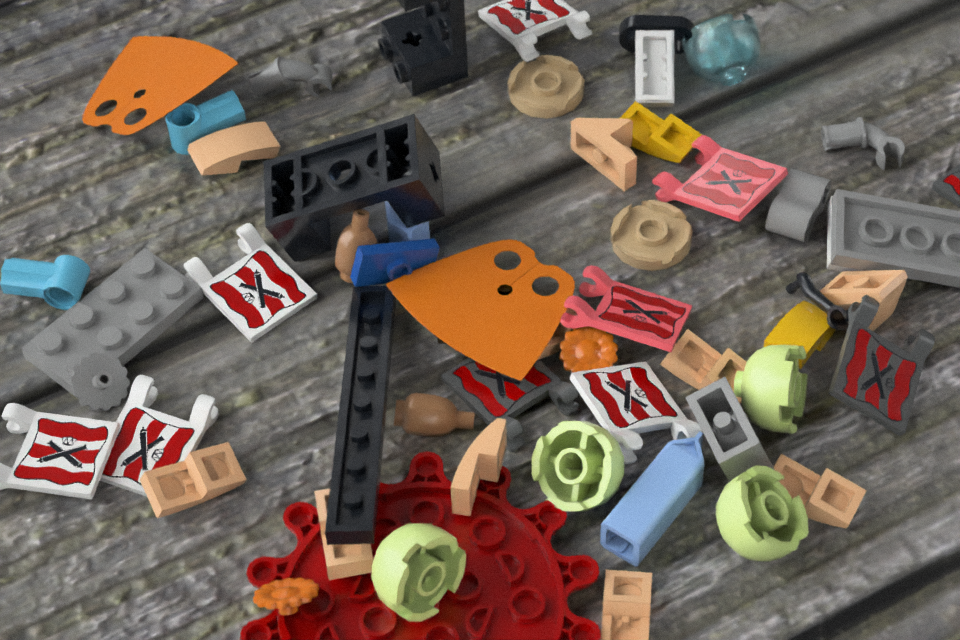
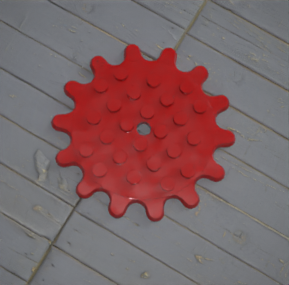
[240,451,601,640]

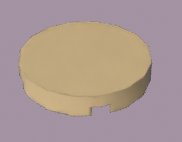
[508,55,585,119]
[610,200,693,271]

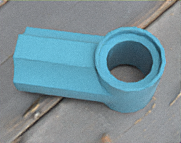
[165,90,246,155]
[0,255,90,310]

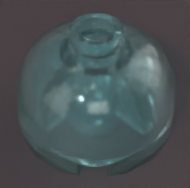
[681,14,761,86]

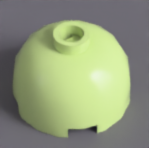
[734,344,808,434]
[532,421,624,511]
[716,465,808,561]
[371,523,466,622]

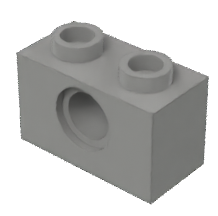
[685,377,775,482]

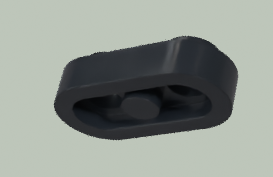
[619,15,695,54]

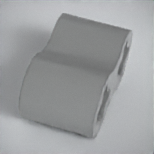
[765,168,831,243]

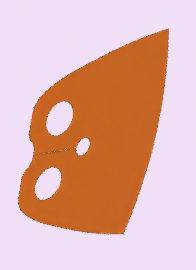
[82,36,239,135]
[386,239,575,381]

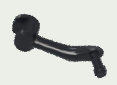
[786,272,851,330]

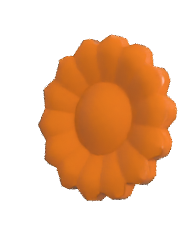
[559,326,618,373]
[253,577,319,615]

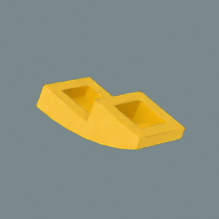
[620,101,703,163]
[763,300,836,369]

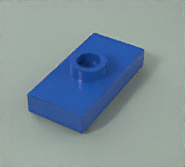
[350,238,440,287]

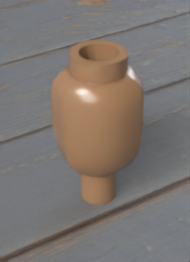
[335,209,377,283]
[394,393,475,437]

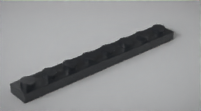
[325,285,396,545]

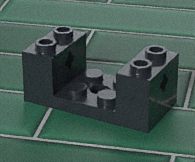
[378,0,468,97]
[264,114,445,262]

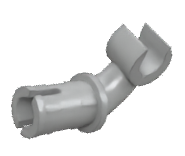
[248,56,332,97]
[821,117,905,170]

